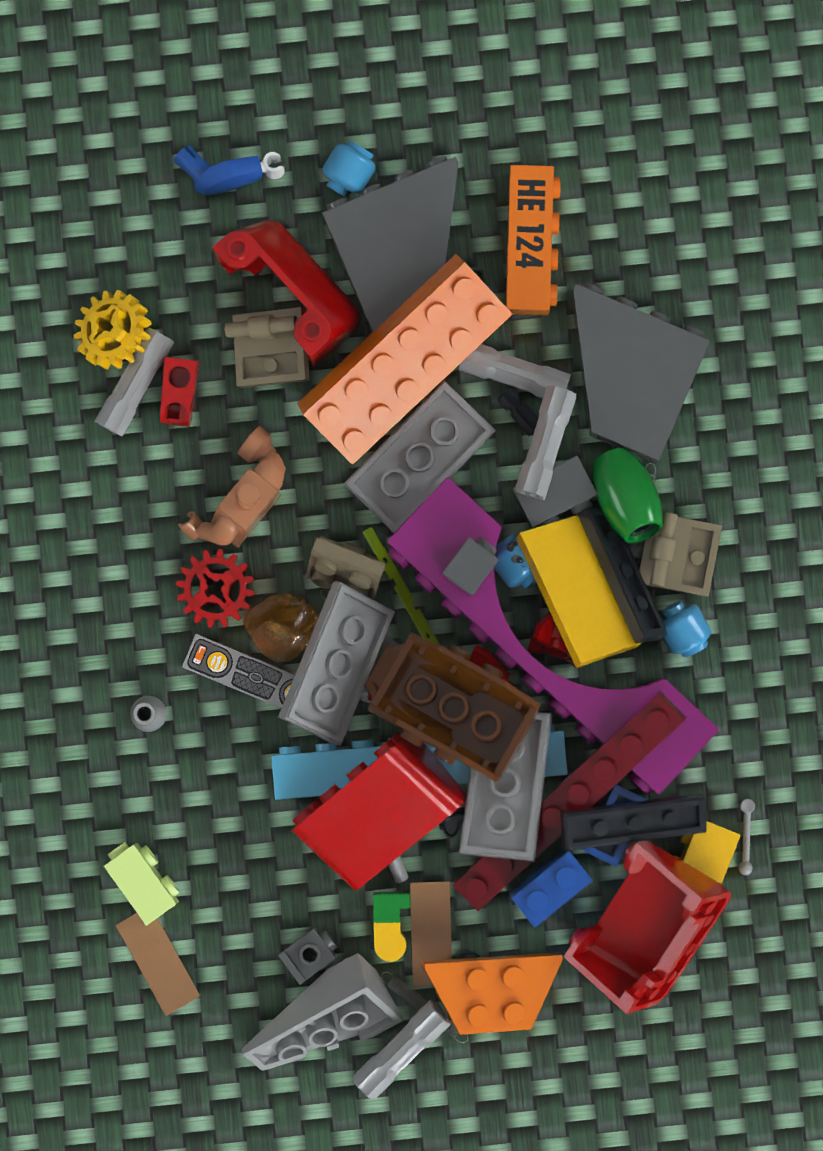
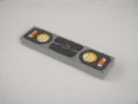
[182,634,295,708]

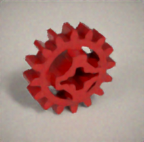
[176,549,255,628]

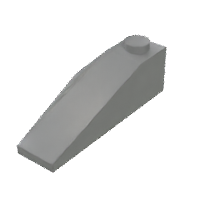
[242,953,403,1071]

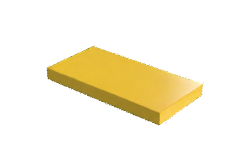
[516,515,642,668]

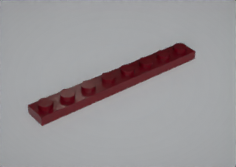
[453,691,687,911]

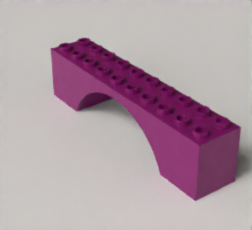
[387,477,720,795]

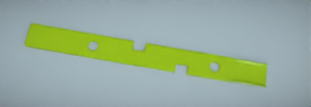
[362,527,440,645]

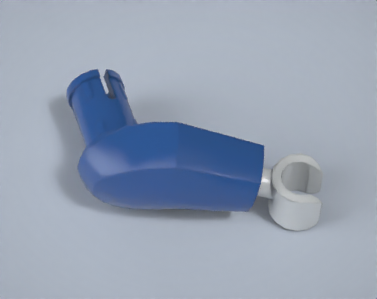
[174,145,285,196]

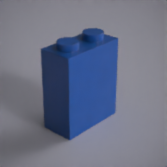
[508,848,593,927]

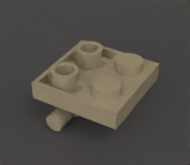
[225,307,310,388]
[639,512,722,597]
[306,536,387,600]

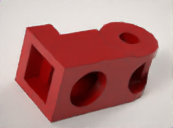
[160,357,201,427]

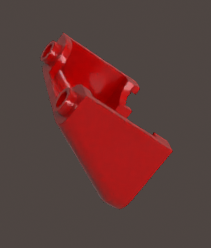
[212,220,360,368]
[564,840,731,1014]

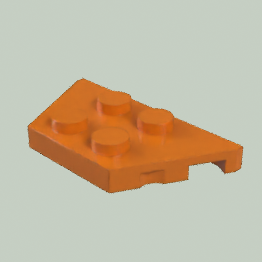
[422,952,563,1035]

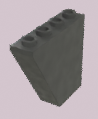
[322,156,458,332]
[571,282,710,464]

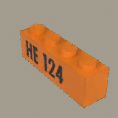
[505,165,560,316]

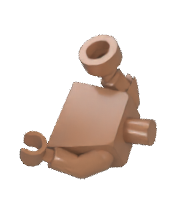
[178,426,286,548]

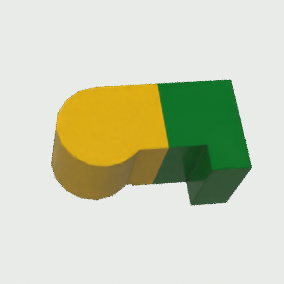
[373,891,410,962]

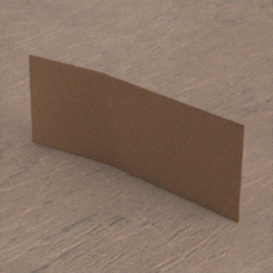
[410,881,452,987]
[115,913,200,1016]

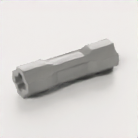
[94,327,174,437]
[458,344,571,398]
[515,386,576,500]
[352,1000,452,1100]

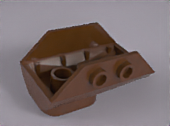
[365,633,541,783]

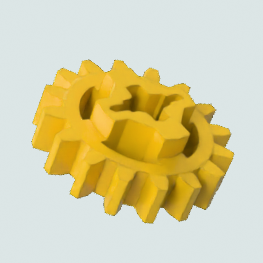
[74,290,152,370]

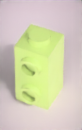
[104,842,180,926]

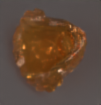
[243,593,319,662]

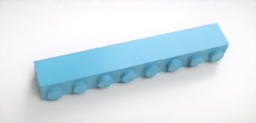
[271,724,568,800]

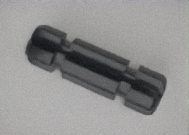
[498,388,539,437]

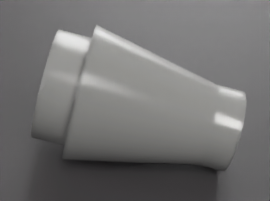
[130,696,167,732]

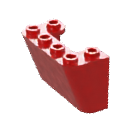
[291,732,467,891]

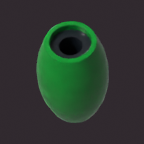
[592,448,663,543]

